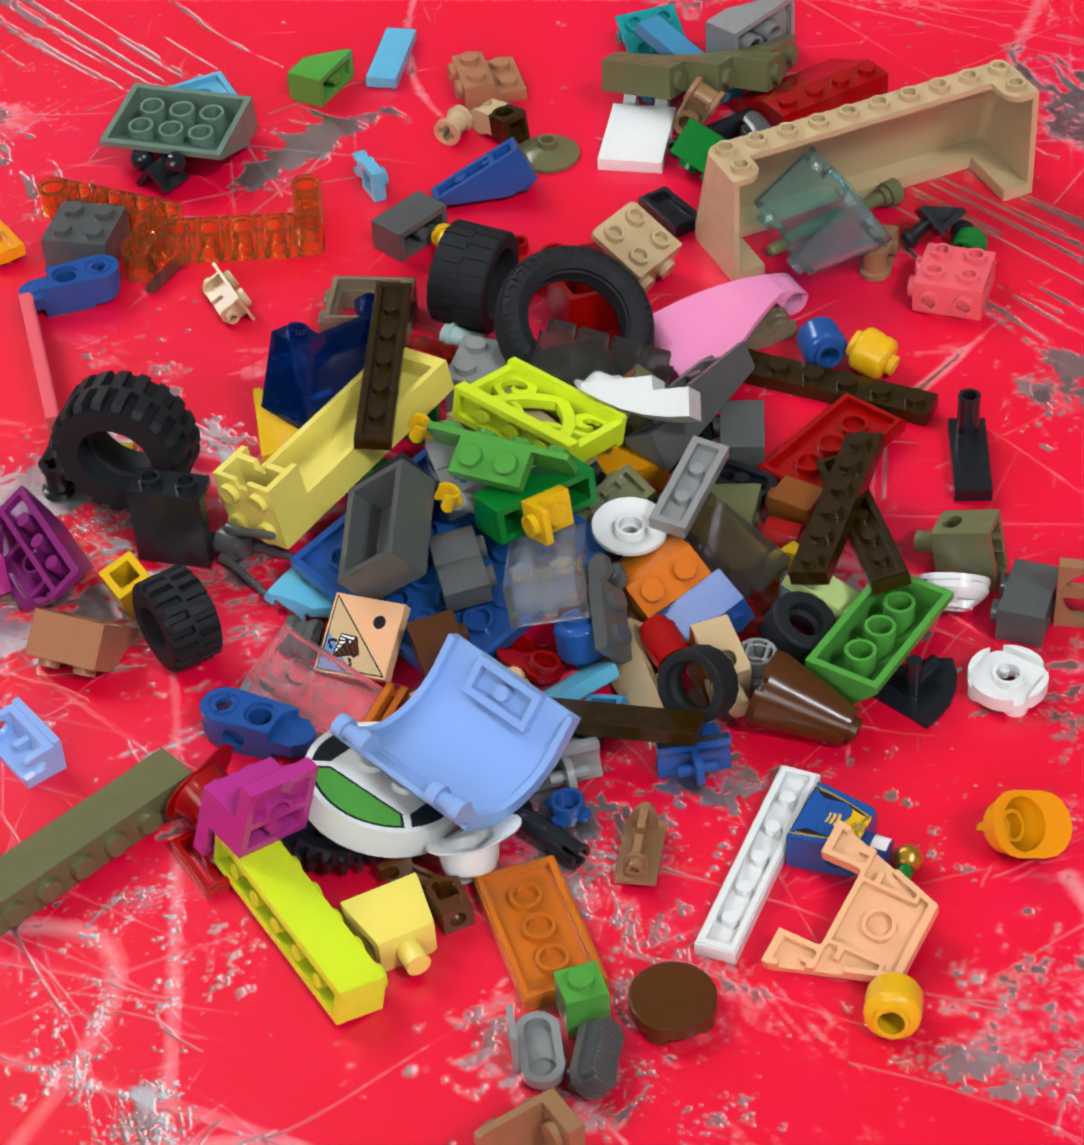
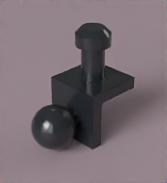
[130,150,189,195]
[900,204,975,249]

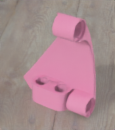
[652,273,809,382]

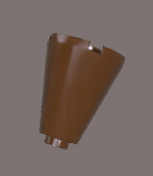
[744,649,863,746]

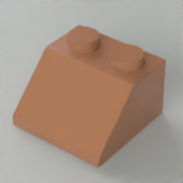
[25,608,138,678]

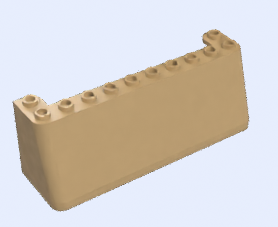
[695,60,1039,281]

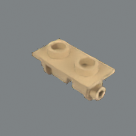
[202,262,256,324]

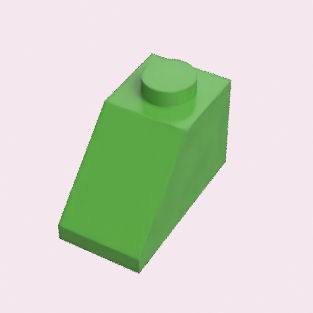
[287,49,355,108]

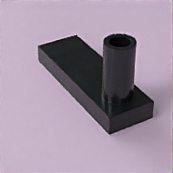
[947,388,993,501]

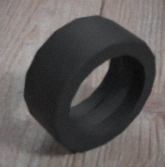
[657,644,739,723]

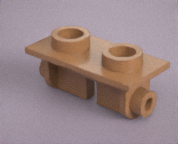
[614,802,668,886]

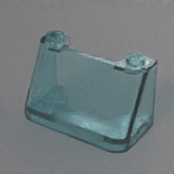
[753,146,893,275]

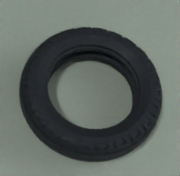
[494,245,654,389]

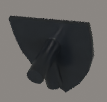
[872,655,957,729]

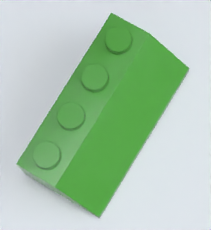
[805,575,954,704]

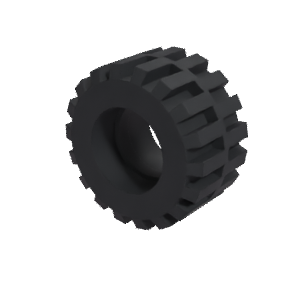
[132,564,223,673]

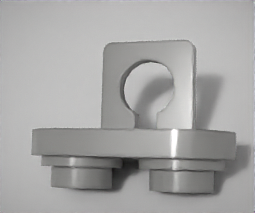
[506,1005,566,1091]

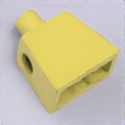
[340,873,437,976]

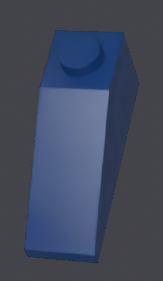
[431,136,538,206]

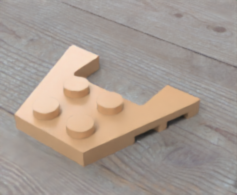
[761,819,939,982]

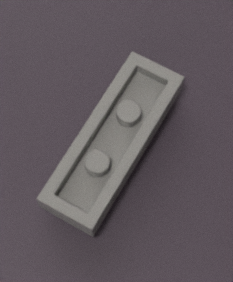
[649,435,729,539]

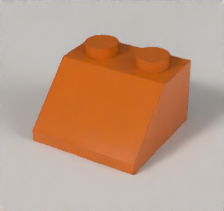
[616,534,711,623]

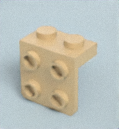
[591,202,682,293]

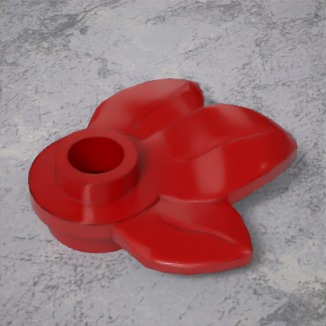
[496,635,570,686]

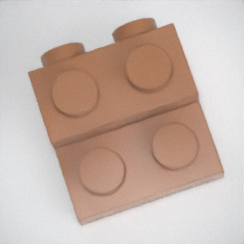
[447,51,527,110]

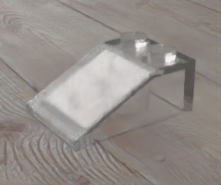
[239,624,383,739]

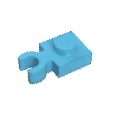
[352,149,389,203]

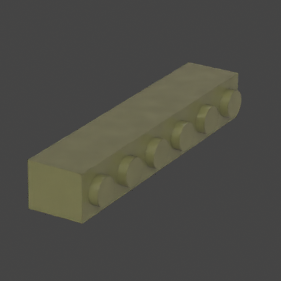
[0,748,193,937]

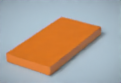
[472,855,609,1012]

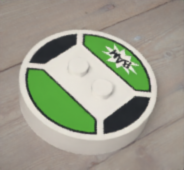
[305,722,460,858]

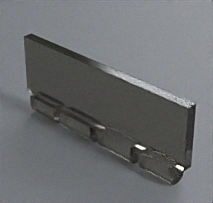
[531,318,674,387]
[653,491,792,600]

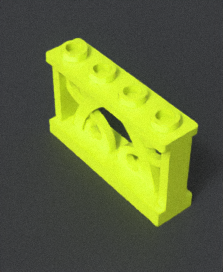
[452,357,627,462]

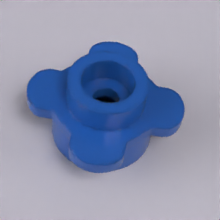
[544,788,592,829]

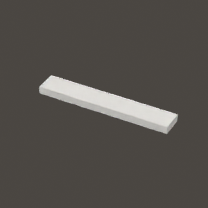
[694,765,821,965]

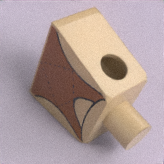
[686,614,752,718]

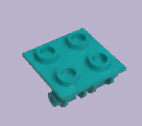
[615,4,686,54]

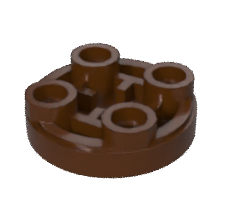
[628,962,717,1046]

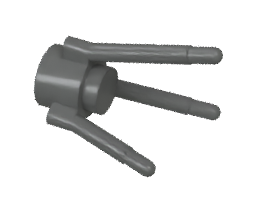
[213,523,293,597]

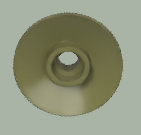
[519,134,580,174]

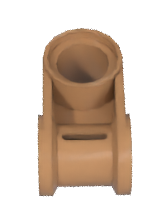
[672,75,726,135]
[860,223,899,282]

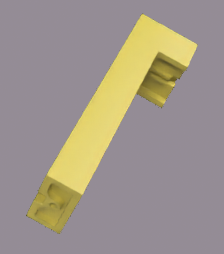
[212,347,454,549]

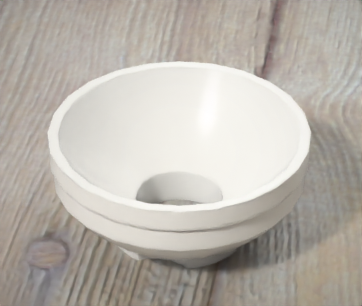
[918,572,991,612]

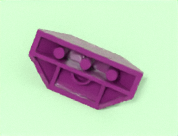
[0,485,94,612]

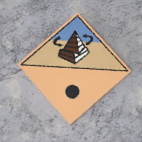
[316,592,411,683]

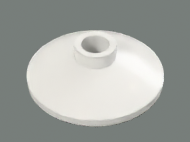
[591,497,668,556]

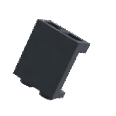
[126,468,218,569]

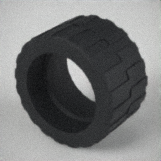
[426,219,519,334]

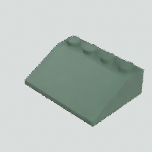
[99,83,258,160]

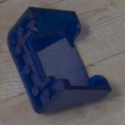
[261,292,375,429]

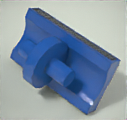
[655,722,731,787]

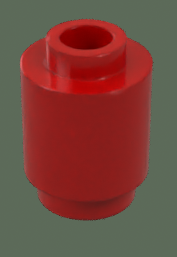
[755,516,806,555]
[639,614,690,672]

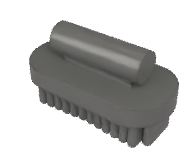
[567,1016,625,1101]

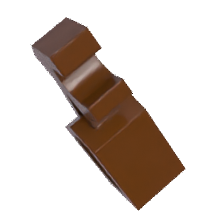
[377,858,474,935]

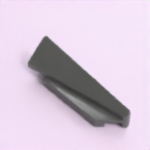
[624,341,755,471]

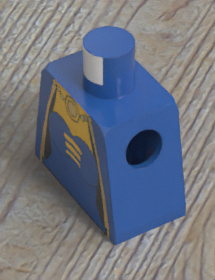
[786,782,894,878]

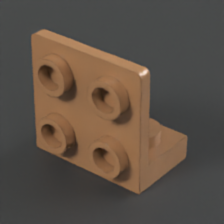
[473,1087,586,1145]

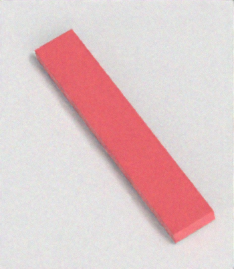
[18,292,59,437]

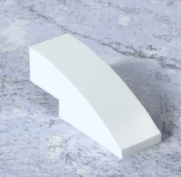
[581,375,701,423]

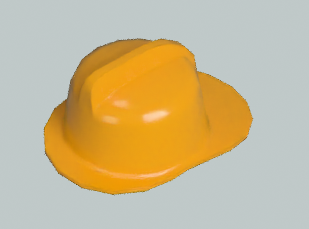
[976,789,1072,859]

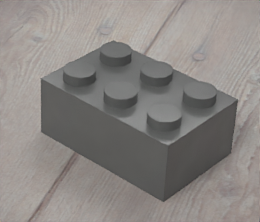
[337,458,436,600]

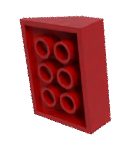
[728,59,888,127]

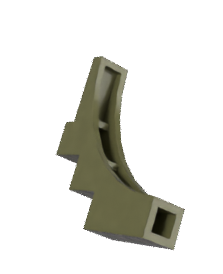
[601,34,799,100]

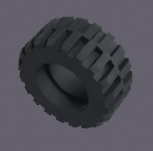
[50,370,201,513]

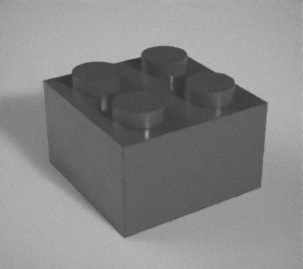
[41,201,131,268]

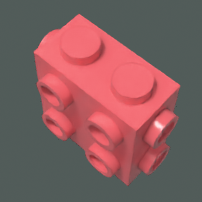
[907,242,996,321]

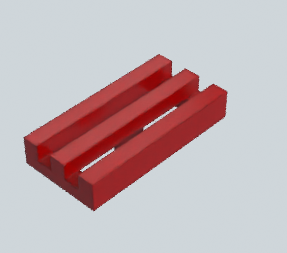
[168,829,231,902]

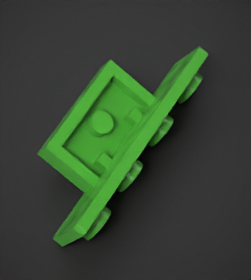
[427,420,578,493]

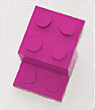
[193,756,319,859]

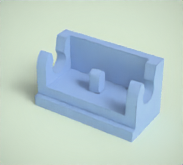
[0,697,67,789]

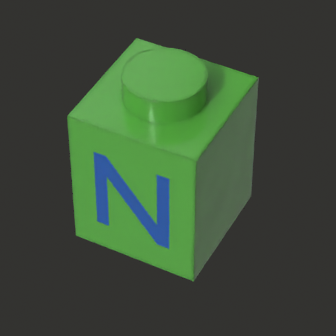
[553,960,611,1039]

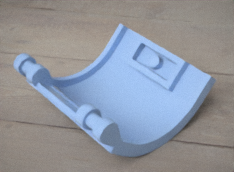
[330,633,581,831]

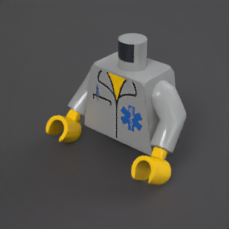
[407,412,489,521]

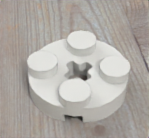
[967,645,1049,717]

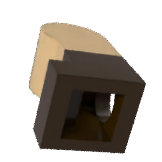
[470,98,530,144]

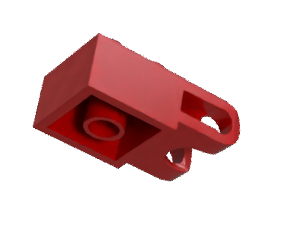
[531,242,619,336]

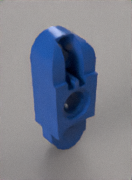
[19,254,121,317]
[200,687,316,760]

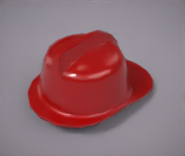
[166,743,233,824]

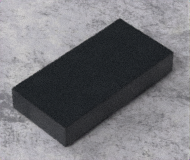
[638,186,697,238]

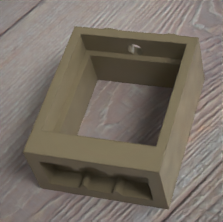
[318,276,418,347]

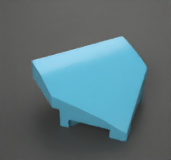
[263,568,334,621]

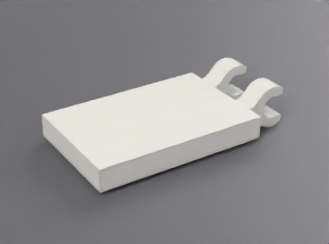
[597,94,676,174]

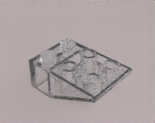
[503,523,590,628]

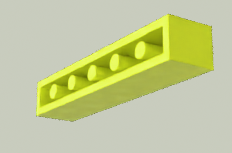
[213,834,388,1025]

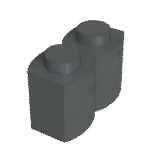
[429,525,498,611]

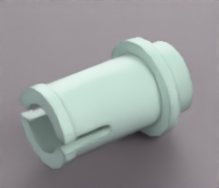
[439,322,486,349]

